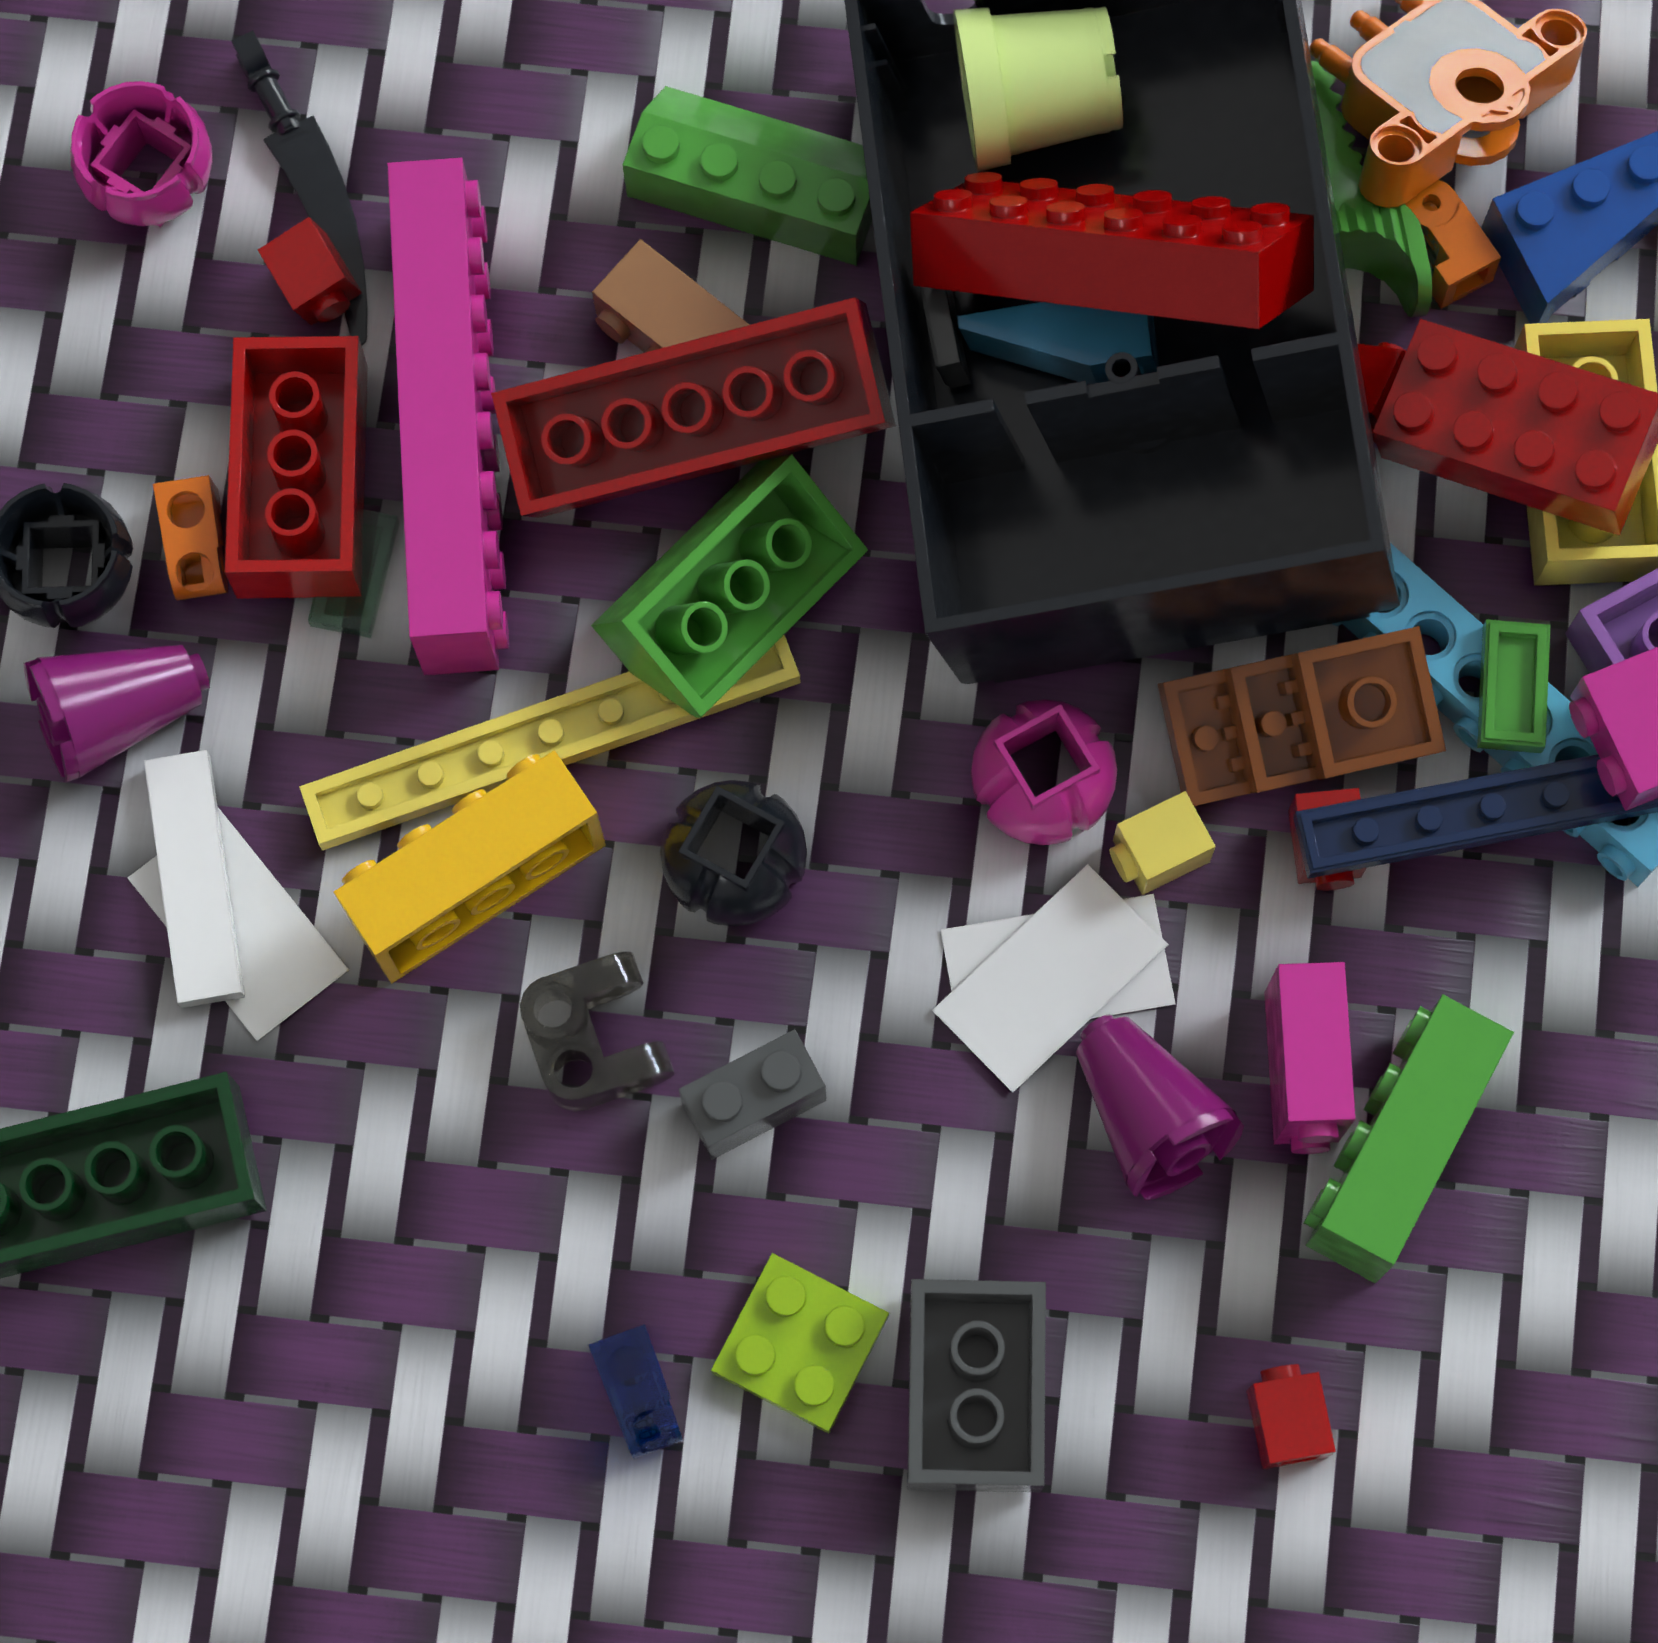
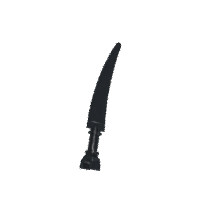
[231,31,368,346]

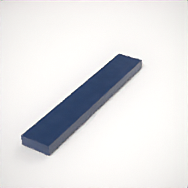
[1293,754,1658,879]

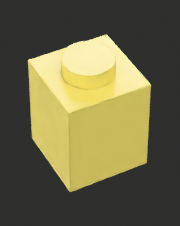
[1109,791,1216,895]

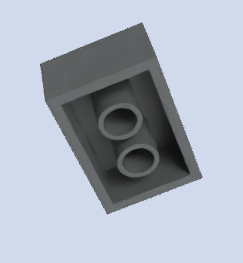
[907,1279,1046,1493]

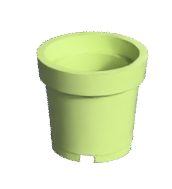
[953,7,1123,172]

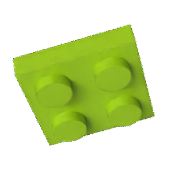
[711,1253,889,1434]

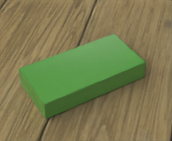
[1477,619,1550,753]

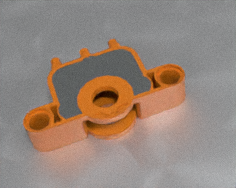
[1309,0,1587,208]

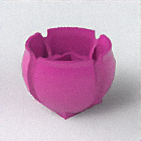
[70,81,212,227]
[971,699,1117,845]

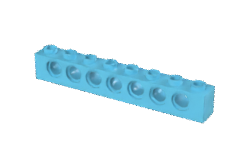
[1333,543,1658,887]

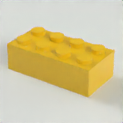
[333,750,606,984]

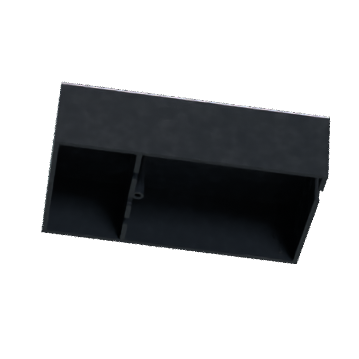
[844,0,1400,684]

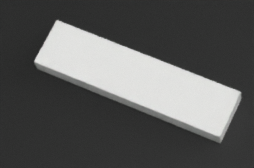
[144,750,245,1008]

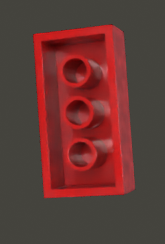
[1372,319,1658,536]
[225,336,368,599]

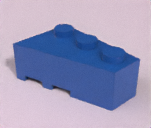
[1481,131,1658,324]

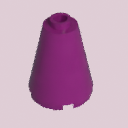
[24,645,210,782]
[1076,1015,1244,1200]

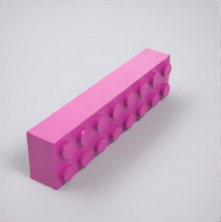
[388,158,509,676]

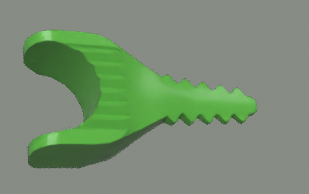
[1311,61,1432,318]

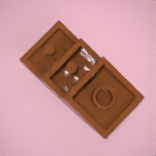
[1157,626,1446,806]

